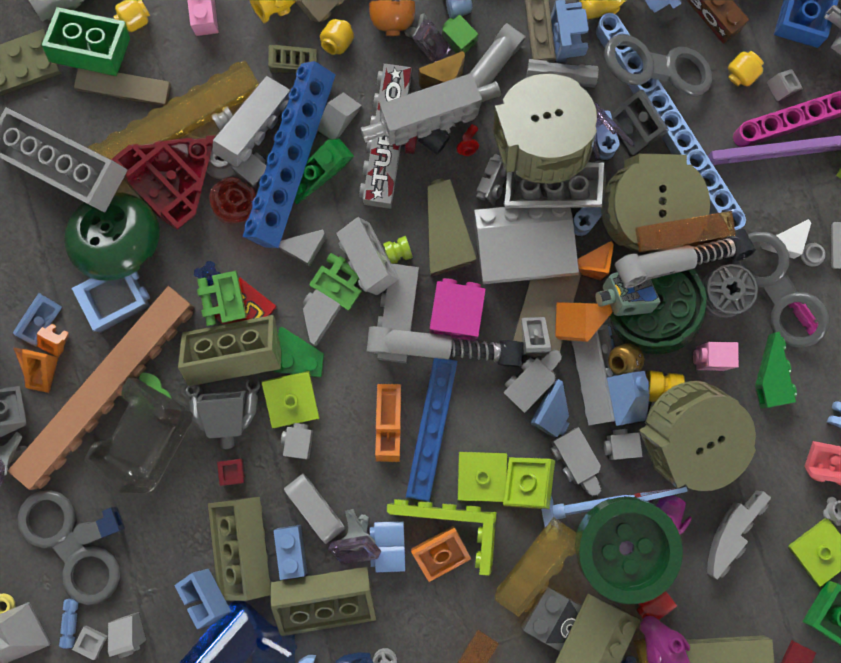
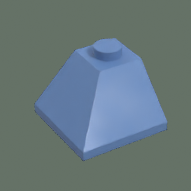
[607,371,649,426]
[530,379,569,438]

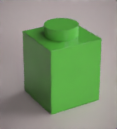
[442,14,478,54]

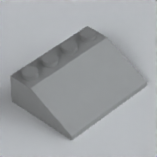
[474,207,579,284]

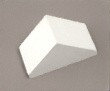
[760,219,811,259]

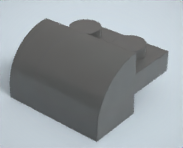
[611,90,669,156]

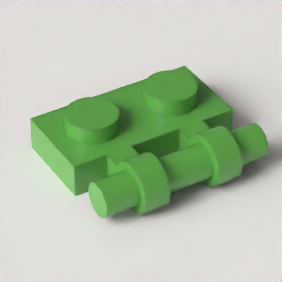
[309,253,362,311]
[197,271,247,326]

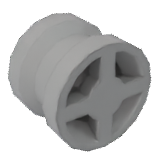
[211,106,233,131]
[373,648,397,663]

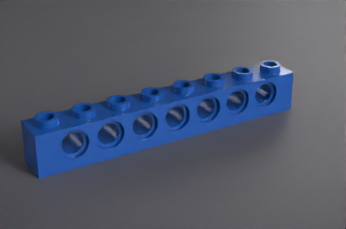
[243,61,336,248]

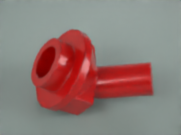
[456,124,479,156]

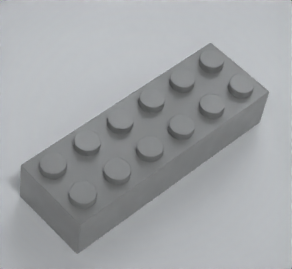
[0,107,127,212]

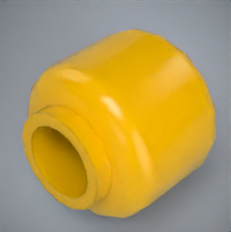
[113,0,150,32]
[320,19,354,55]
[728,51,764,86]

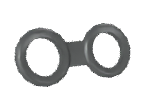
[604,35,712,96]
[732,232,829,348]
[17,490,120,605]

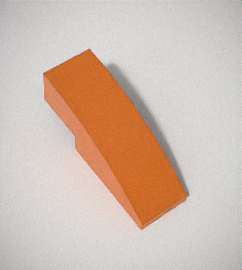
[375,384,401,462]

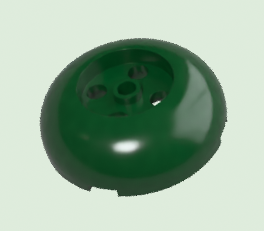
[64,192,160,281]

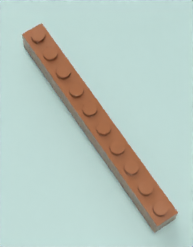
[8,286,195,490]

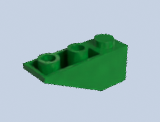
[294,139,354,204]
[755,332,797,409]

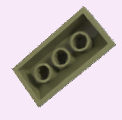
[178,315,281,386]
[208,497,271,601]
[271,567,376,636]
[555,594,640,663]

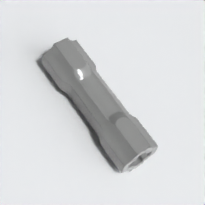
[526,59,599,88]

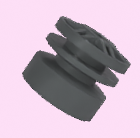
[701,264,758,319]

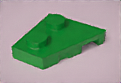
[274,327,324,378]

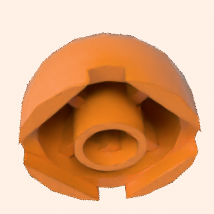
[369,0,415,36]

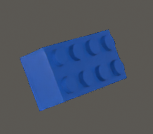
[774,0,839,48]

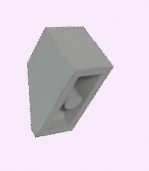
[303,289,342,346]

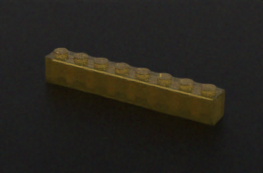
[87,61,259,160]

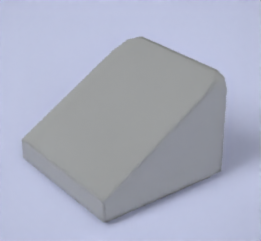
[767,69,803,101]

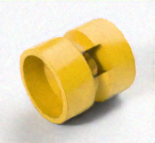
[646,370,685,402]

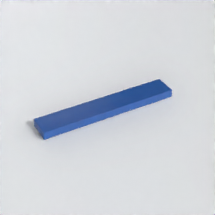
[406,358,458,502]

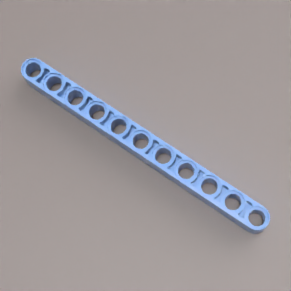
[596,13,746,234]

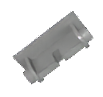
[476,154,507,205]

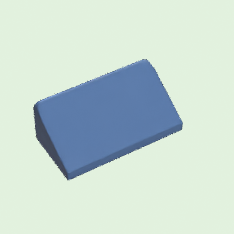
[13,293,62,347]

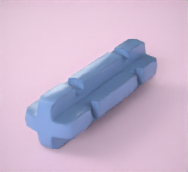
[59,599,79,649]

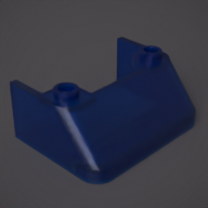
[180,601,292,663]

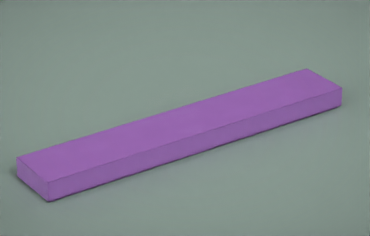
[708,136,841,165]

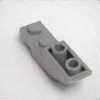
[707,491,771,579]

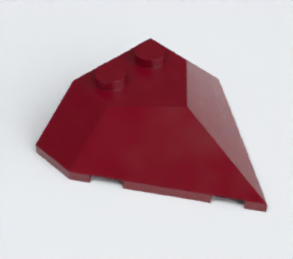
[111,135,215,230]

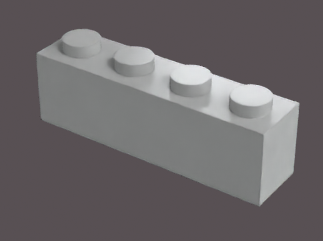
[213,76,290,167]
[374,264,419,363]
[572,324,617,425]

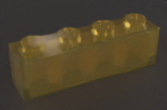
[495,517,576,617]

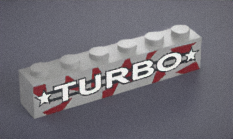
[359,64,412,209]

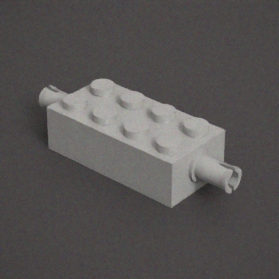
[361,73,501,146]

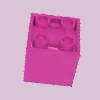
[429,278,485,341]

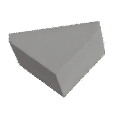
[317,92,362,139]
[279,229,326,267]
[521,317,551,355]

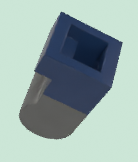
[73,507,125,544]

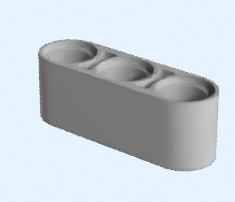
[284,473,345,544]

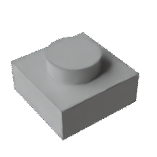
[72,626,108,660]

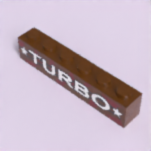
[687,0,749,44]

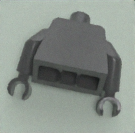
[186,380,261,449]

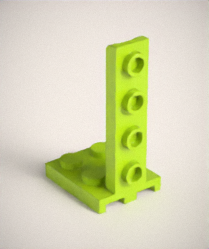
[387,499,497,575]

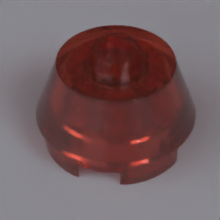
[209,177,256,224]

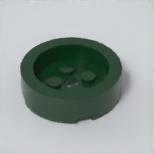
[609,269,706,354]
[575,496,683,604]

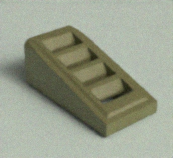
[268,45,317,73]

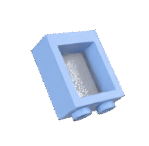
[72,271,150,333]

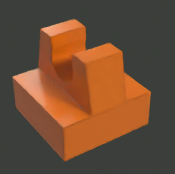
[37,324,68,357]

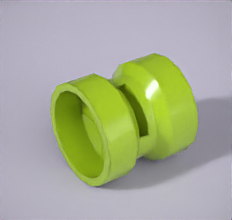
[383,236,413,264]

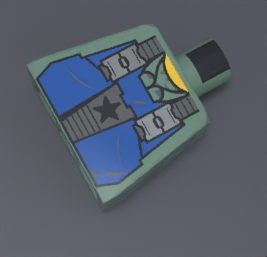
[596,272,660,316]

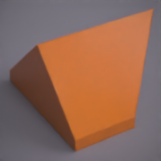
[577,241,614,280]
[13,348,59,393]

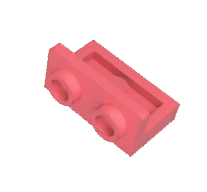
[804,441,841,486]

